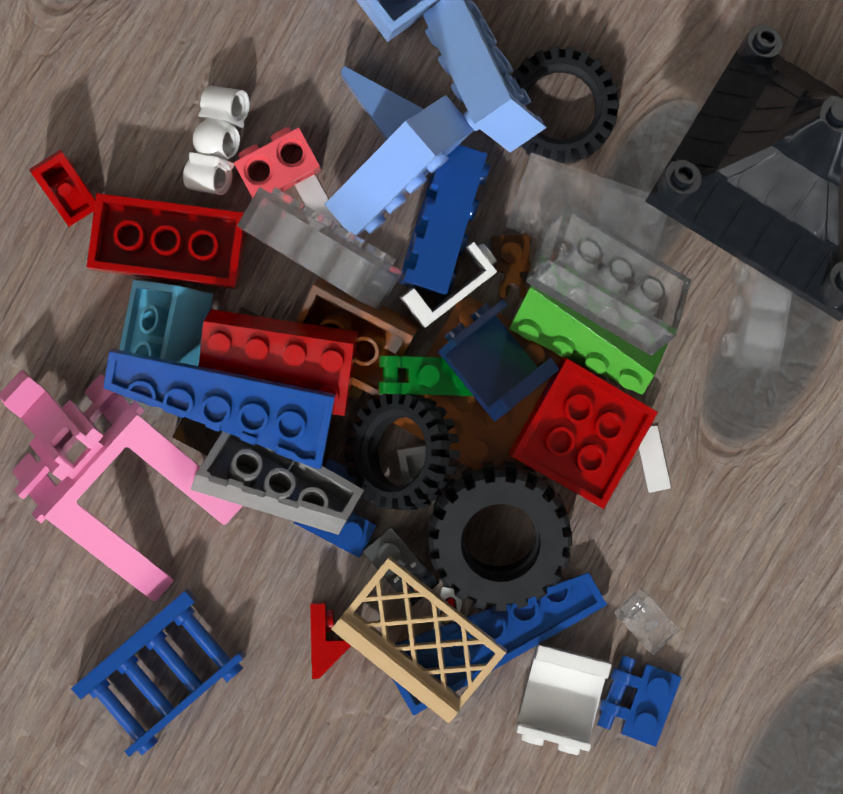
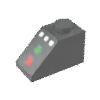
[363,527,439,607]

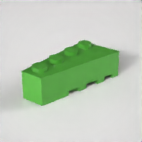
[509,256,668,395]

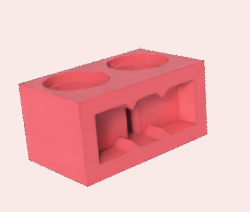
[233,127,322,206]

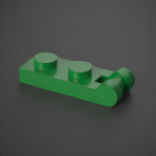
[379,356,473,396]

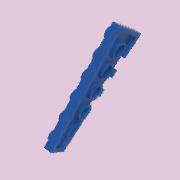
[103,349,336,469]
[393,572,607,716]

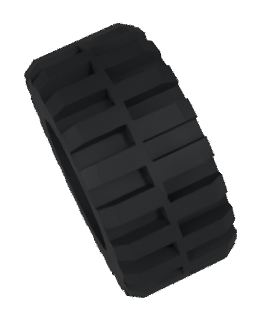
[429,461,572,611]

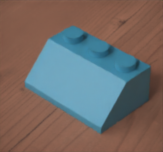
[119,280,213,366]

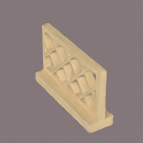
[331,556,507,724]

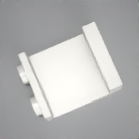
[399,242,497,327]
[515,643,612,755]

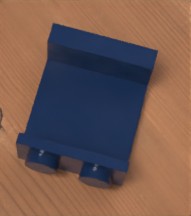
[438,300,560,422]

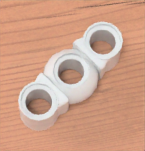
[183,85,250,195]

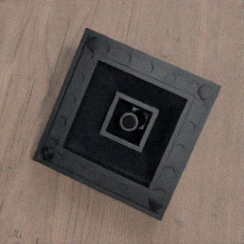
[645,25,843,322]

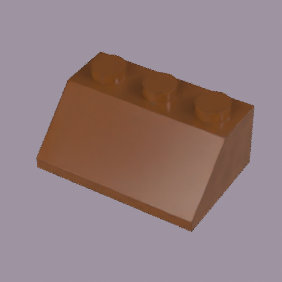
[295,274,421,399]

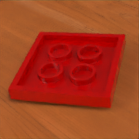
[508,357,658,509]

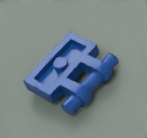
[597,655,682,747]

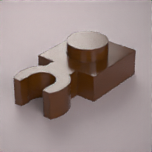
[492,235,530,299]

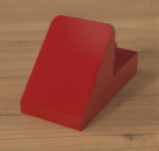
[29,149,95,227]
[310,601,351,679]

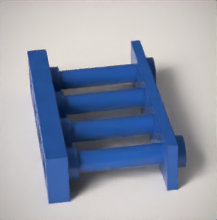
[71,589,246,757]

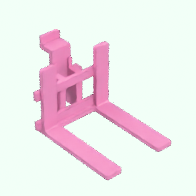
[0,370,242,601]

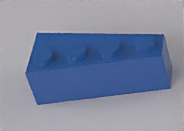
[397,145,490,297]

